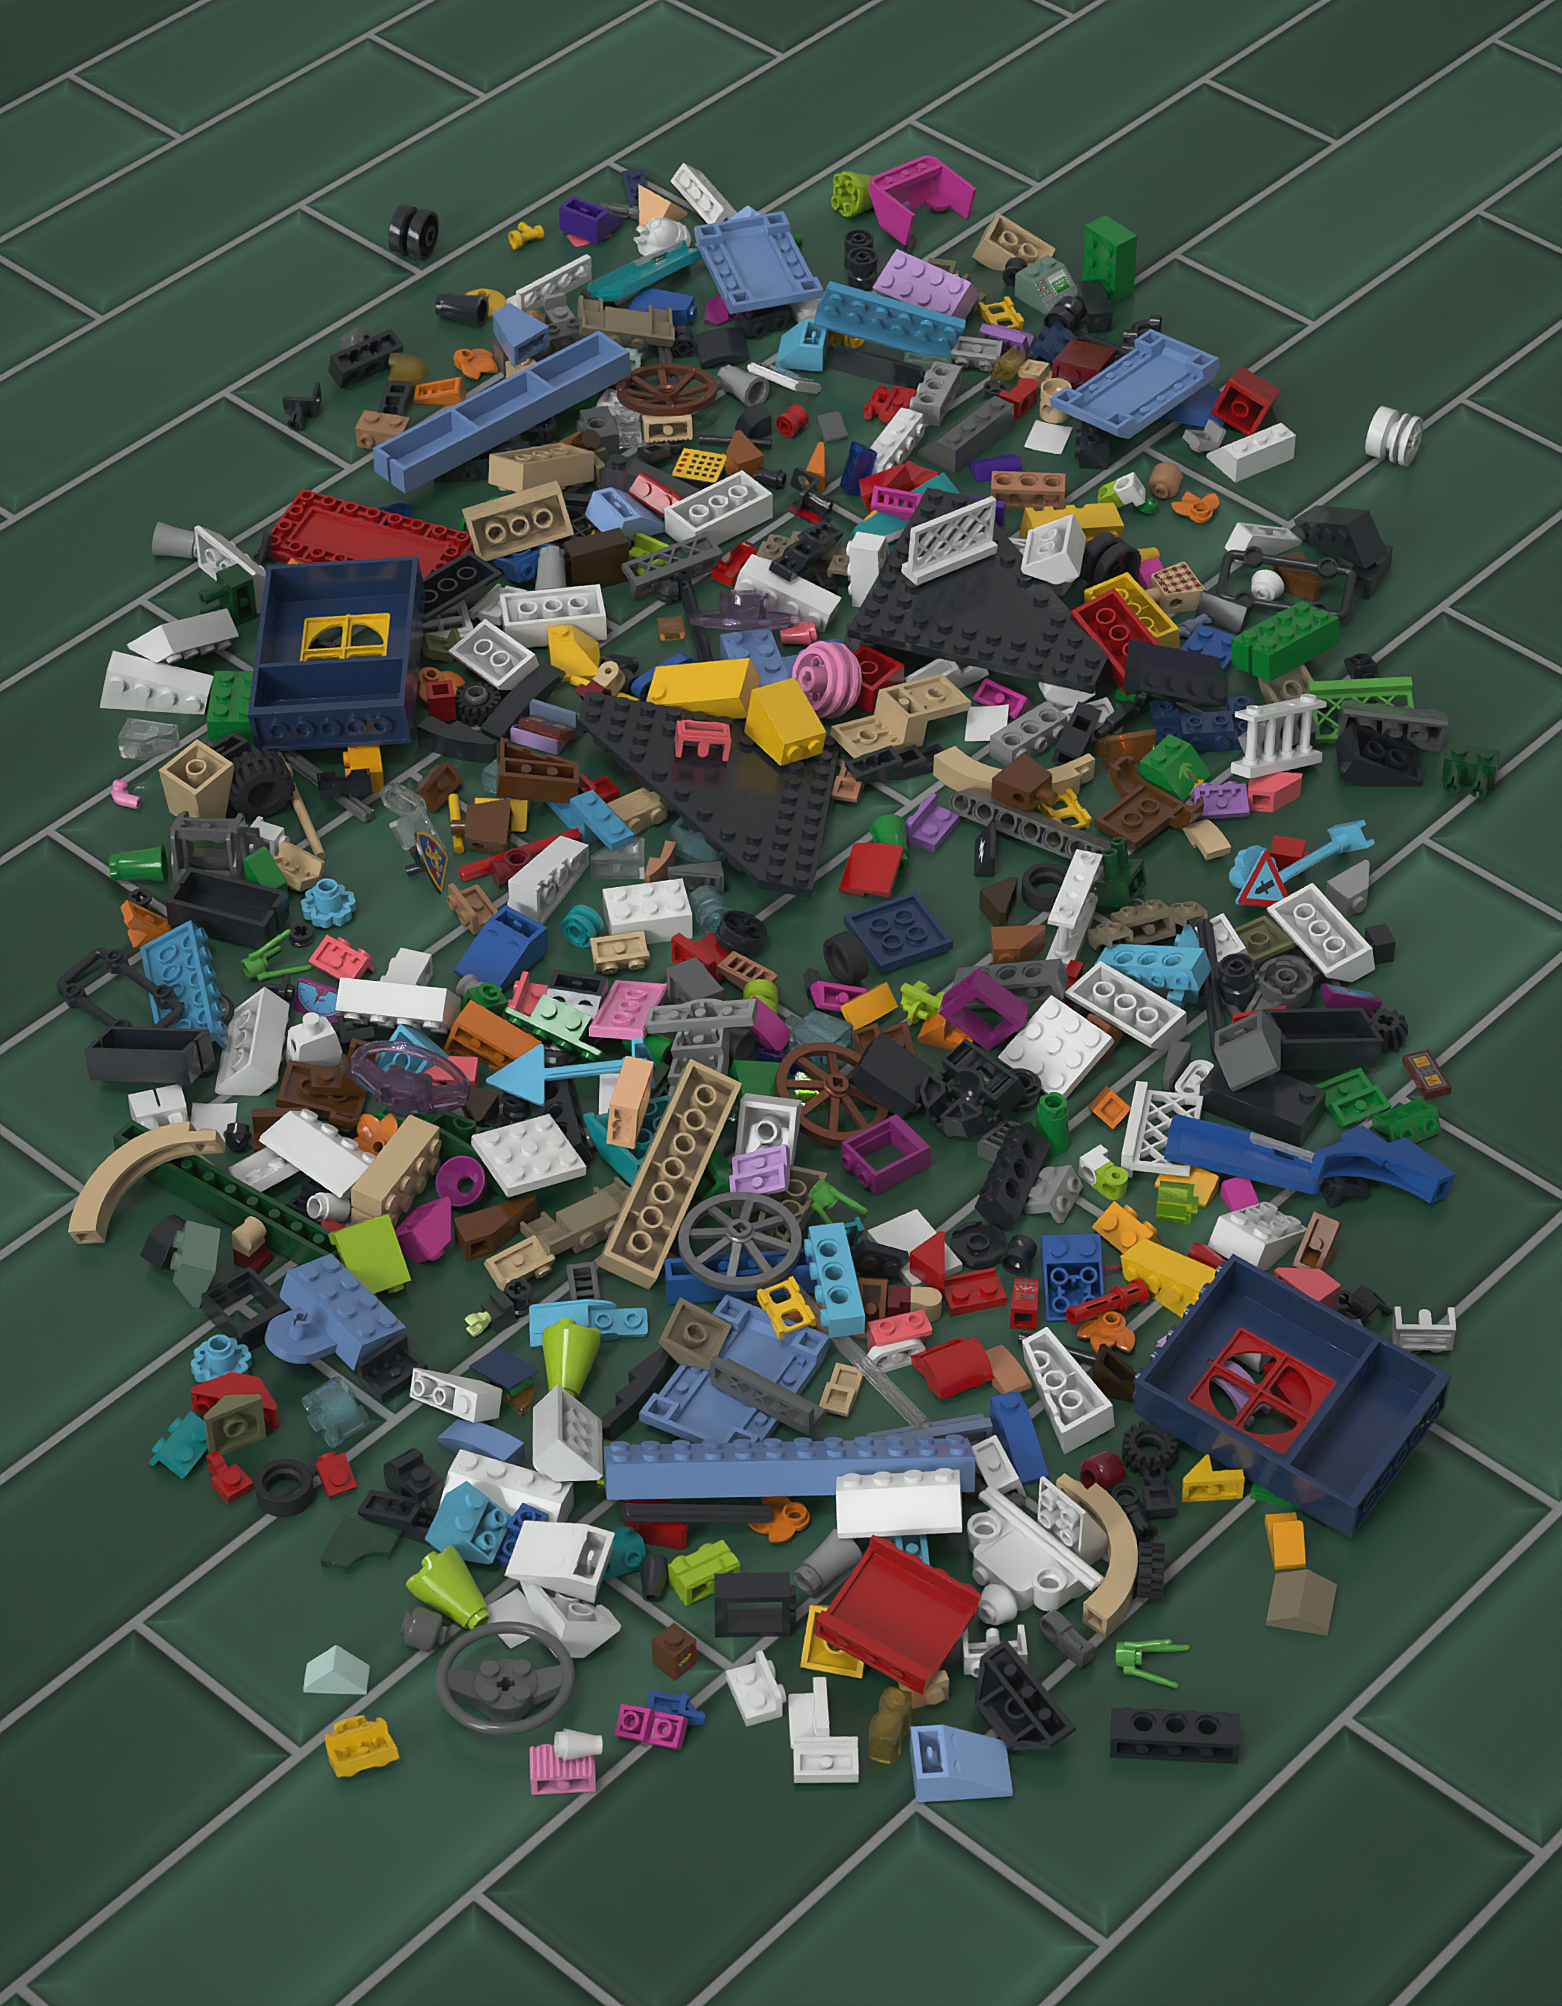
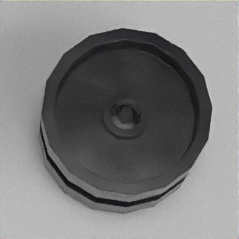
[388,204,439,261]
[1080,531,1141,586]

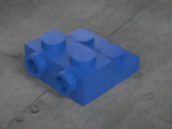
[489,543,554,583]

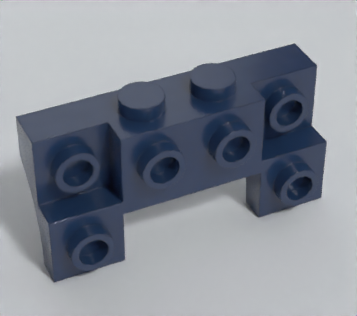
[1150,696,1255,753]

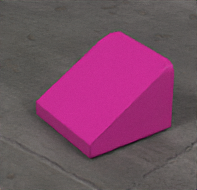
[1136,557,1164,590]
[1221,1177,1259,1212]

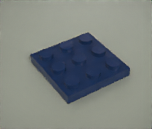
[843,891,953,974]

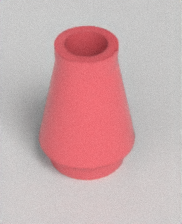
[780,620,818,645]

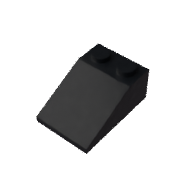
[1335,722,1423,787]

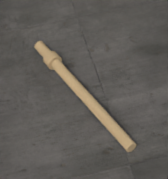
[277,752,326,860]

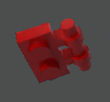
[863,385,917,423]

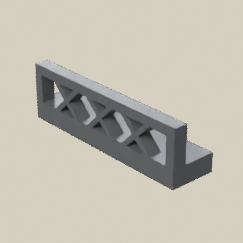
[621,531,723,601]
[710,1356,826,1436]

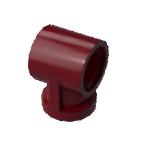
[489,848,531,887]

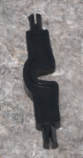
[1093,694,1158,740]

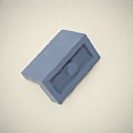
[530,699,582,740]

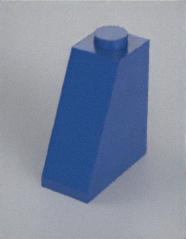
[628,287,697,328]

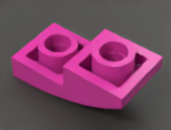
[746,996,793,1056]
[614,1704,688,1750]

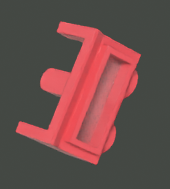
[674,720,732,761]

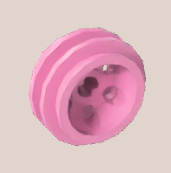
[791,641,862,719]

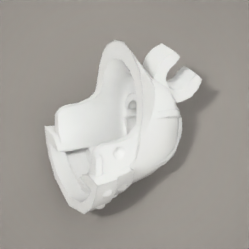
[634,217,691,256]

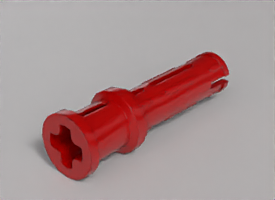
[1065,1278,1149,1326]

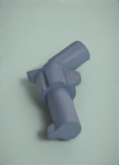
[1177,613,1211,638]

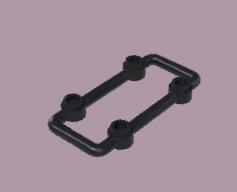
[1216,546,1357,621]
[57,948,184,1028]

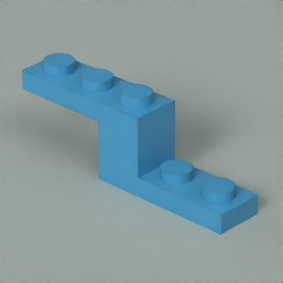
[545,789,635,852]

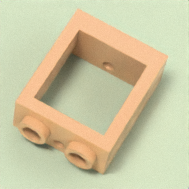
[606,1056,654,1149]

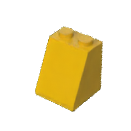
[744,677,826,766]

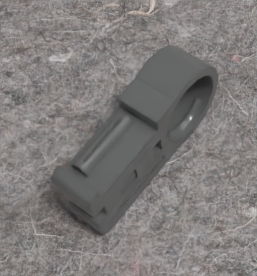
[1038,1610,1095,1668]

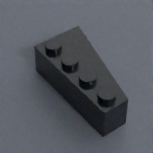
[1294,505,1388,569]

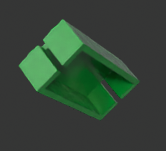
[1231,601,1339,682]

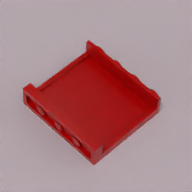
[813,1535,982,1695]

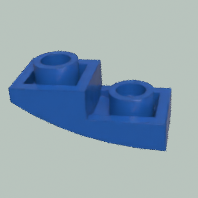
[493,1502,549,1568]

